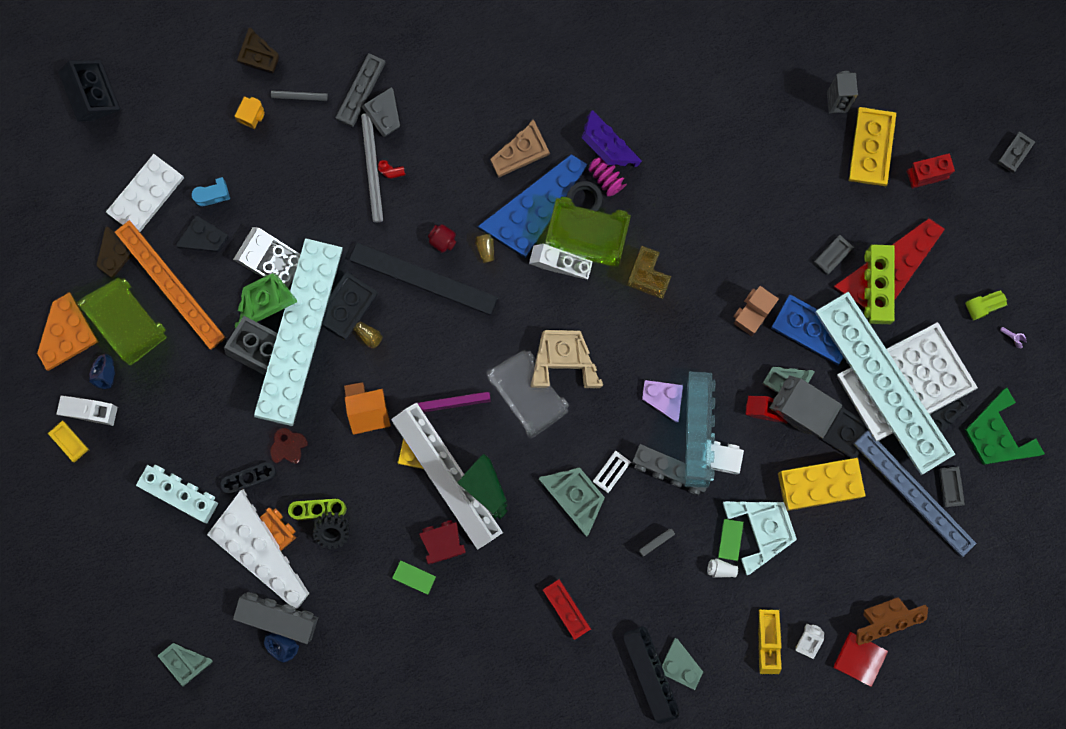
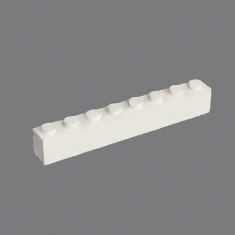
[391,403,503,550]

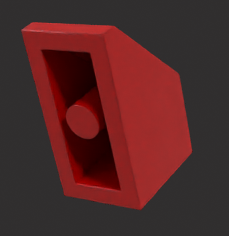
[746,396,787,423]

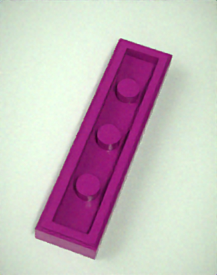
[414,392,491,412]

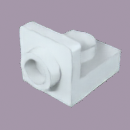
[796,624,824,659]

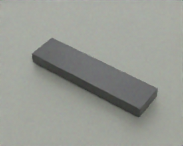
[336,53,386,127]

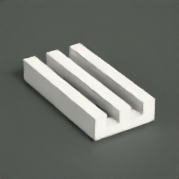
[593,451,631,493]

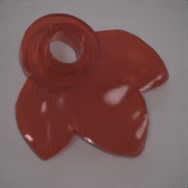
[271,428,308,464]

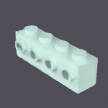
[136,465,218,523]

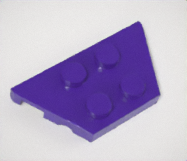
[582,110,642,167]

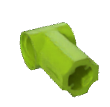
[965,290,1007,320]

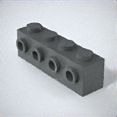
[632,444,712,495]
[233,592,318,644]

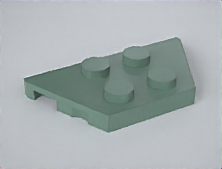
[539,468,605,537]

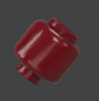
[427,224,457,253]

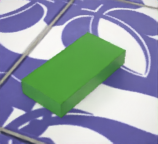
[718,519,743,561]
[393,561,436,594]

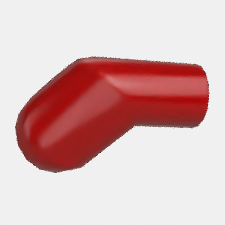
[378,160,405,179]

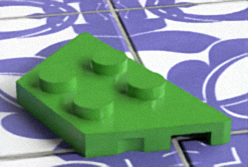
[235,273,297,328]

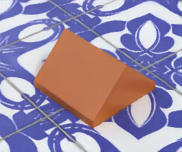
[345,389,391,435]

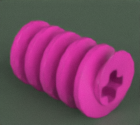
[589,156,627,196]

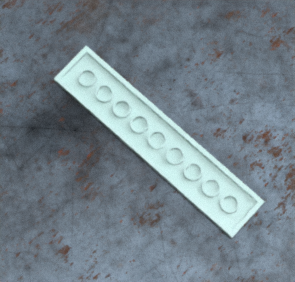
[254,239,342,426]
[815,292,955,475]

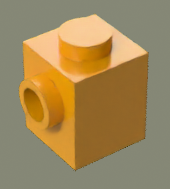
[235,97,265,129]

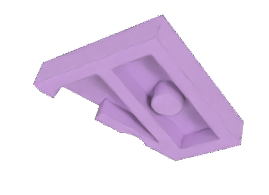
[642,380,683,423]

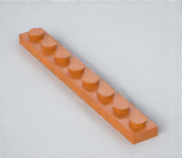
[115,220,226,350]

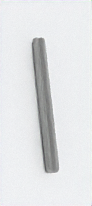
[361,113,383,222]

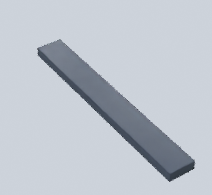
[853,430,977,557]

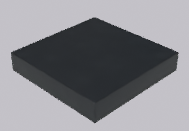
[821,407,869,459]

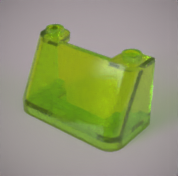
[545,197,631,266]
[77,277,167,366]

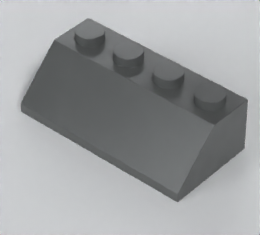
[224,316,278,376]

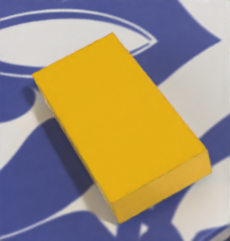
[48,421,89,462]

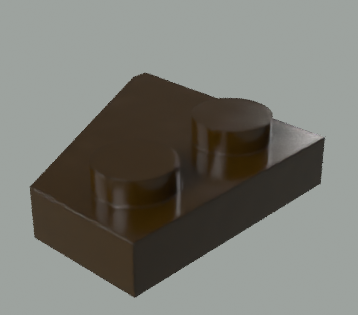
[237,28,279,73]
[97,227,133,279]

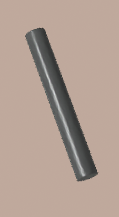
[271,91,328,101]

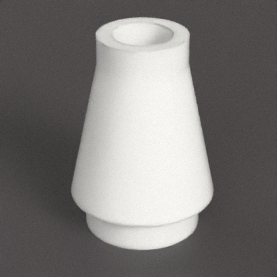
[708,558,738,578]

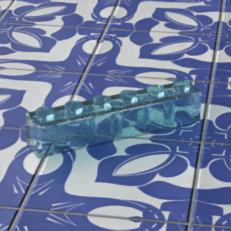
[685,371,716,488]

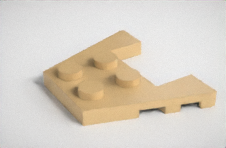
[531,330,603,388]

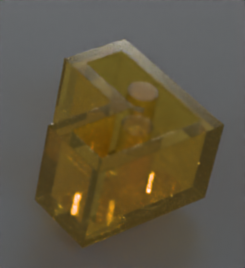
[627,246,671,299]

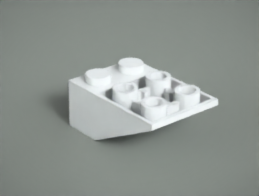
[233,227,301,288]

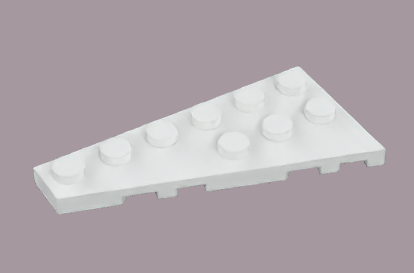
[207,490,309,610]

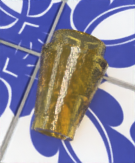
[475,234,494,263]
[354,322,383,348]

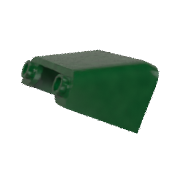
[457,454,508,520]

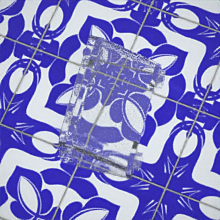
[486,350,569,439]

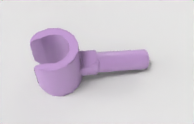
[1000,327,1027,348]

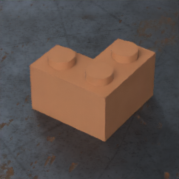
[733,286,779,336]

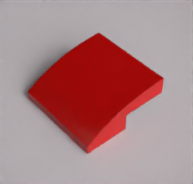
[833,632,888,687]

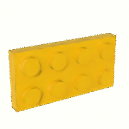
[849,107,896,186]

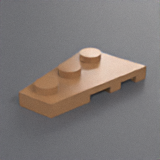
[490,120,550,178]

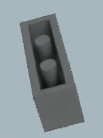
[827,71,858,113]

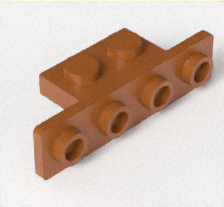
[856,597,928,645]

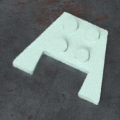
[722,501,797,575]

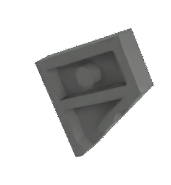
[362,87,400,138]

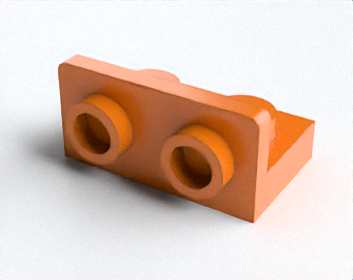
[260,507,296,551]

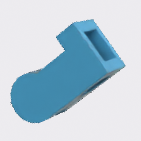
[192,177,230,206]

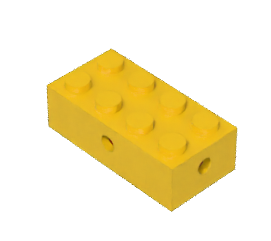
[778,458,865,511]

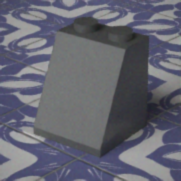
[770,375,842,438]

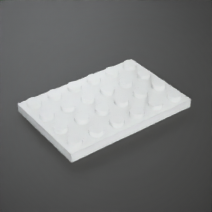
[837,322,978,442]

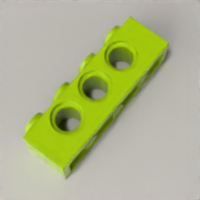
[864,245,894,324]

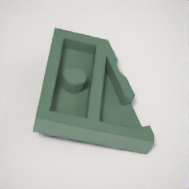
[762,367,814,393]
[662,638,703,690]
[158,643,213,687]

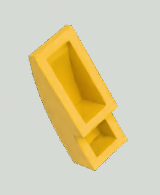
[759,610,781,674]

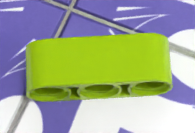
[288,499,347,520]

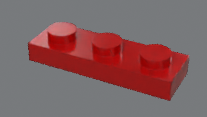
[543,580,591,640]

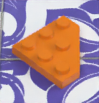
[37,292,99,371]

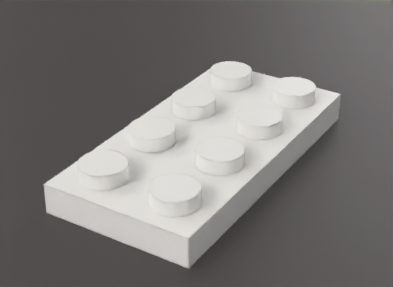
[106,154,184,232]

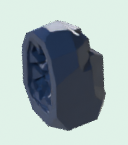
[89,354,115,389]
[264,632,299,663]

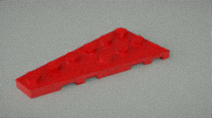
[833,219,945,310]

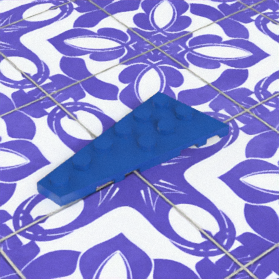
[478,154,587,258]

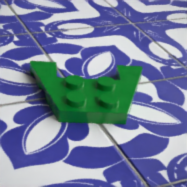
[965,388,1045,465]

